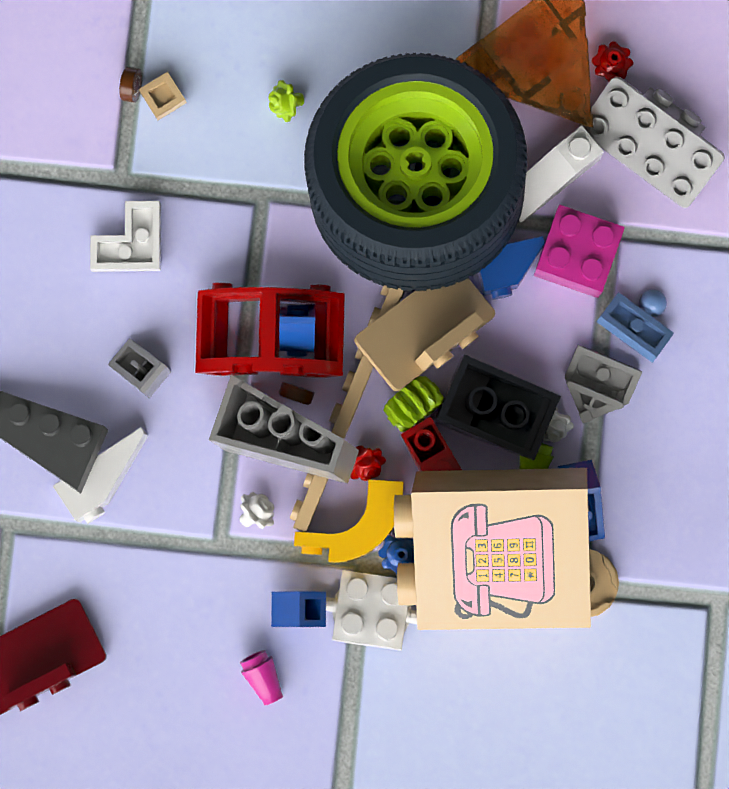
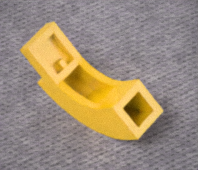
[294,480,404,563]

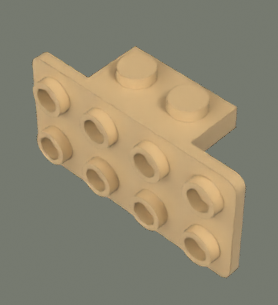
[354,278,495,391]

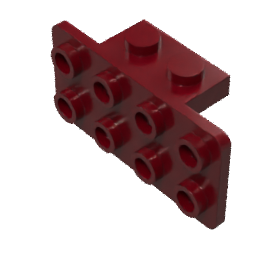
[0,599,107,715]

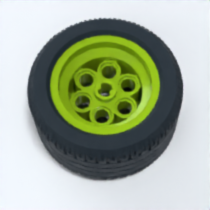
[304,53,527,291]

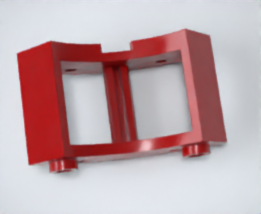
[195,283,345,378]

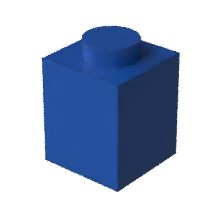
[271,591,326,627]

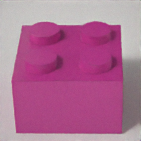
[533,204,625,298]

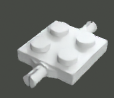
[326,570,417,651]

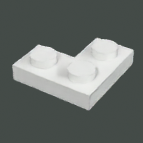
[90,201,161,272]

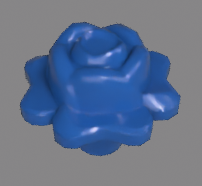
[378,535,414,574]

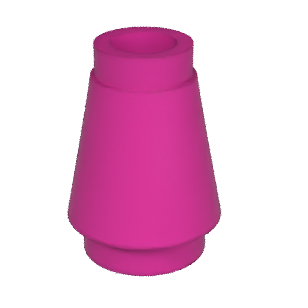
[240,650,283,705]

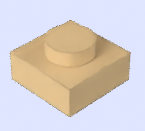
[139,71,187,120]

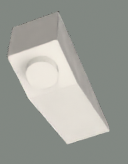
[519,125,604,224]
[53,427,148,524]

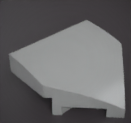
[565,344,642,424]

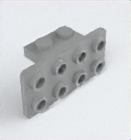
[579,77,725,208]

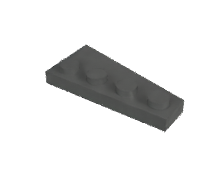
[0,391,108,494]

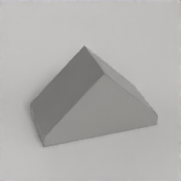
[108,338,171,398]

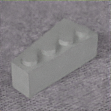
[209,375,359,484]

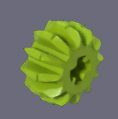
[383,376,444,432]

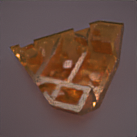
[455,0,594,128]

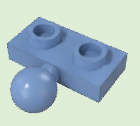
[596,290,674,363]

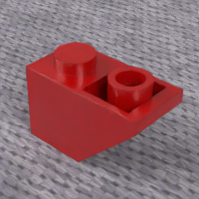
[400,417,462,471]

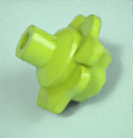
[268,80,304,122]

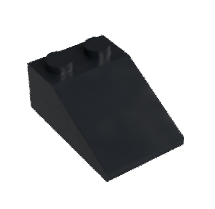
[434,354,561,461]

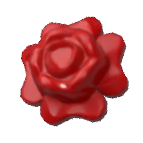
[591,41,634,82]
[350,445,386,481]

